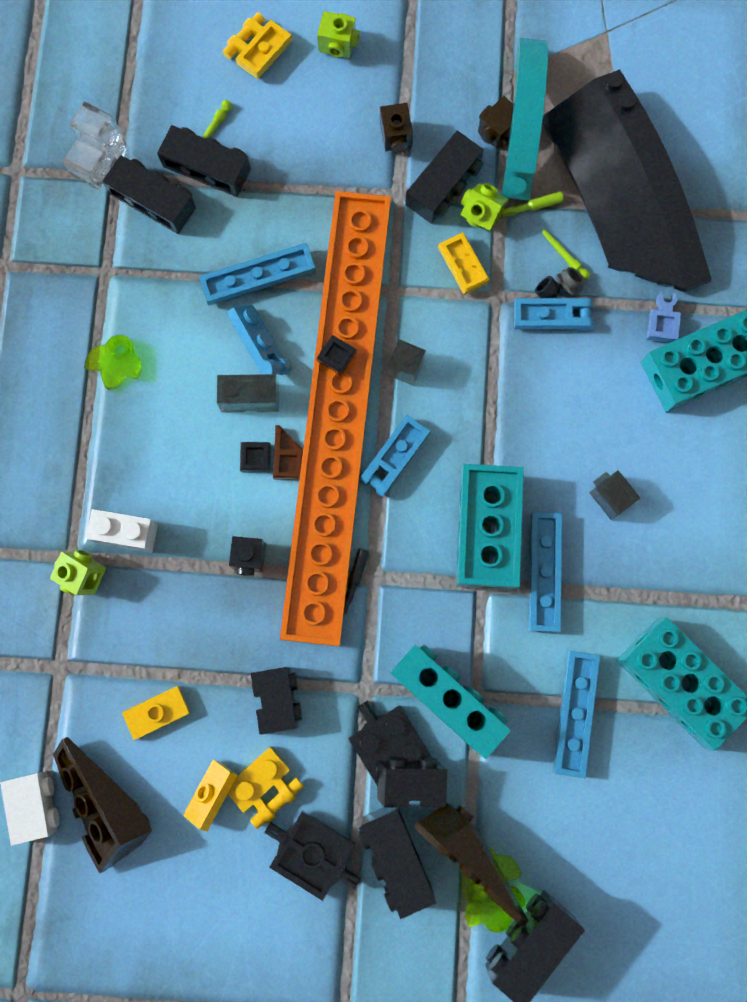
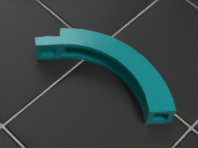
[502,38,548,200]

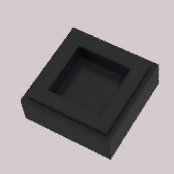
[317,335,357,376]
[240,442,271,473]

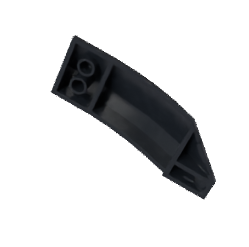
[542,69,712,292]

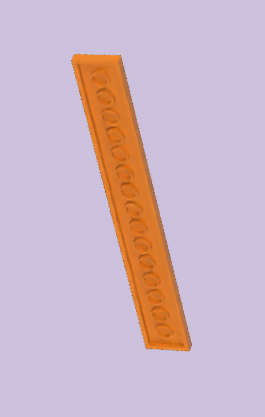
[280,191,391,647]

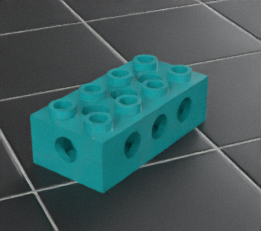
[641,310,747,412]
[456,464,524,590]
[616,617,747,751]
[390,644,511,760]

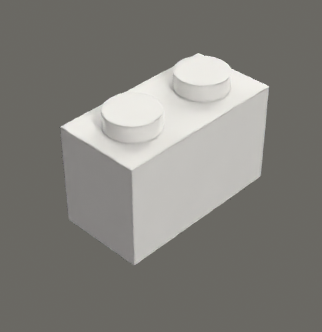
[85,509,158,553]
[0,771,60,846]

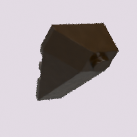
[53,737,152,874]
[413,803,529,926]

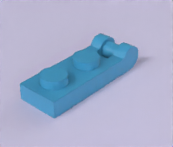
[514,298,594,331]
[227,305,292,378]
[359,415,430,498]

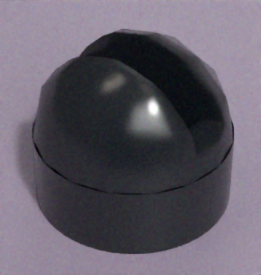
[535,276,560,298]

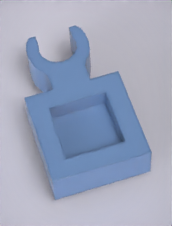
[647,291,681,343]

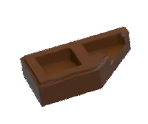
[273,425,303,480]

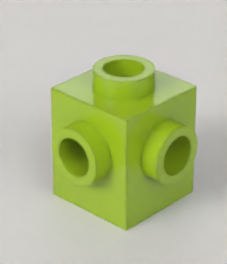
[317,11,360,58]
[460,183,509,231]
[50,549,106,595]

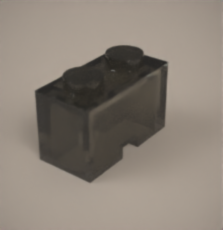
[217,374,279,412]

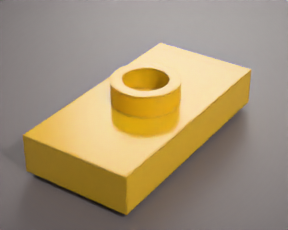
[438,232,490,295]
[122,686,191,740]
[183,760,237,832]

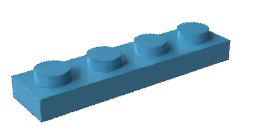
[199,242,316,306]
[529,512,562,633]
[553,650,600,779]

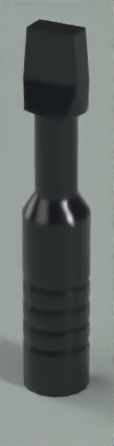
[344,548,369,614]

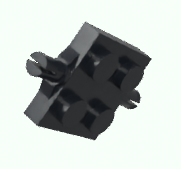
[348,700,432,787]
[264,810,361,901]

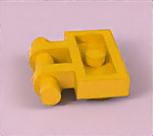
[222,12,292,80]
[228,747,304,829]

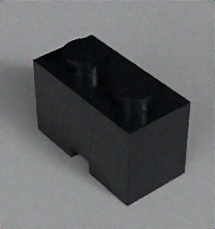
[251,667,303,735]
[377,757,448,808]

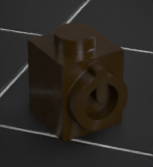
[478,96,513,150]
[380,102,413,152]

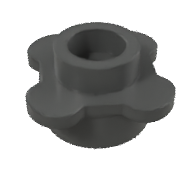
[556,267,585,296]

